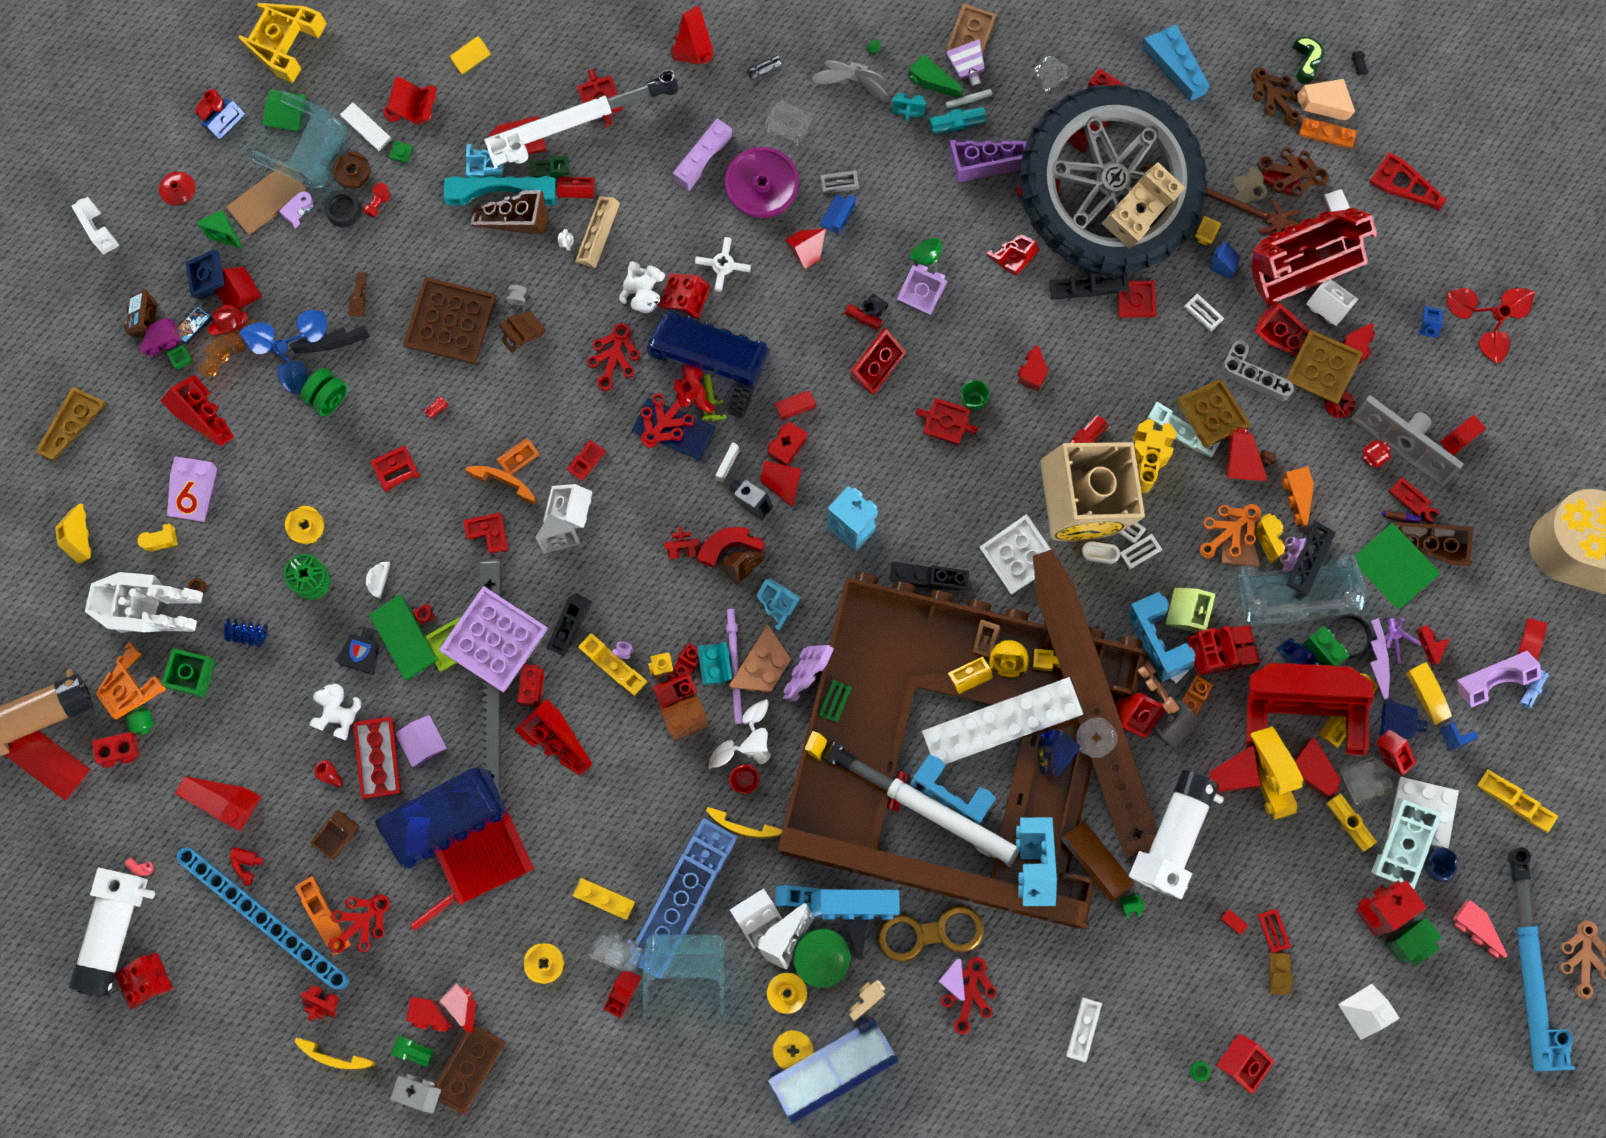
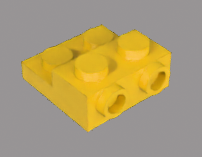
[1254,513,1285,564]

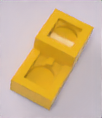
[805,731,828,761]

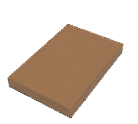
[946,4,997,55]

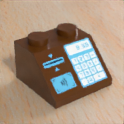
[124,290,157,338]

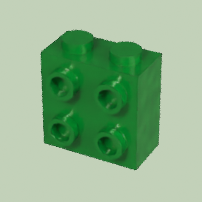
[1299,626,1350,666]

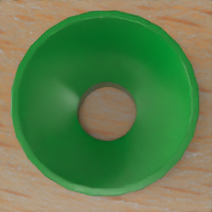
[910,238,942,266]

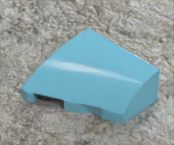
[466,144,503,178]
[756,578,802,631]

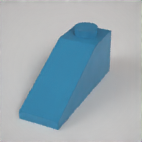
[775,885,828,909]

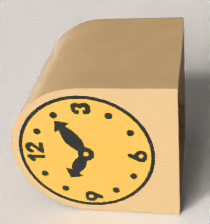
[1040,442,1145,542]

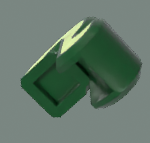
[1292,36,1324,84]

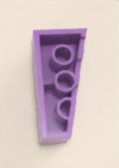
[949,140,1026,183]

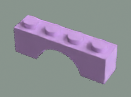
[673,118,732,191]
[1457,651,1541,708]

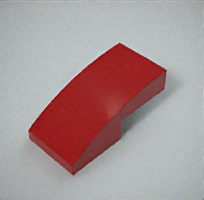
[567,440,606,481]
[1517,618,1548,660]

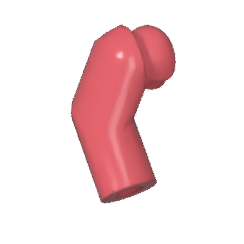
[124,857,154,877]

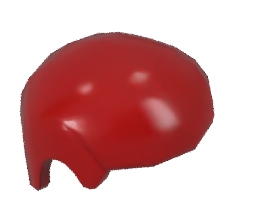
[729,764,760,794]

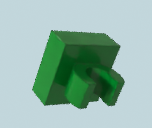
[1120,894,1144,919]

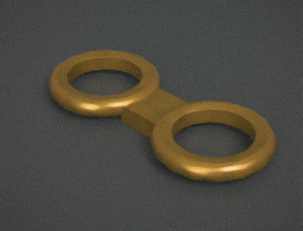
[878,905,984,962]

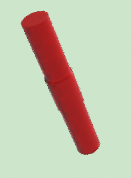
[410,893,456,931]

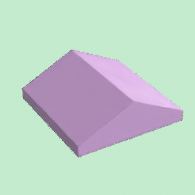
[395,715,447,768]

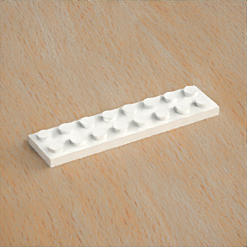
[922,677,1084,764]

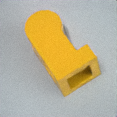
[138,523,178,552]

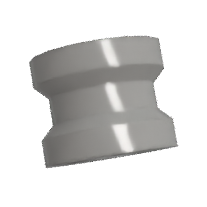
[507,285,527,305]

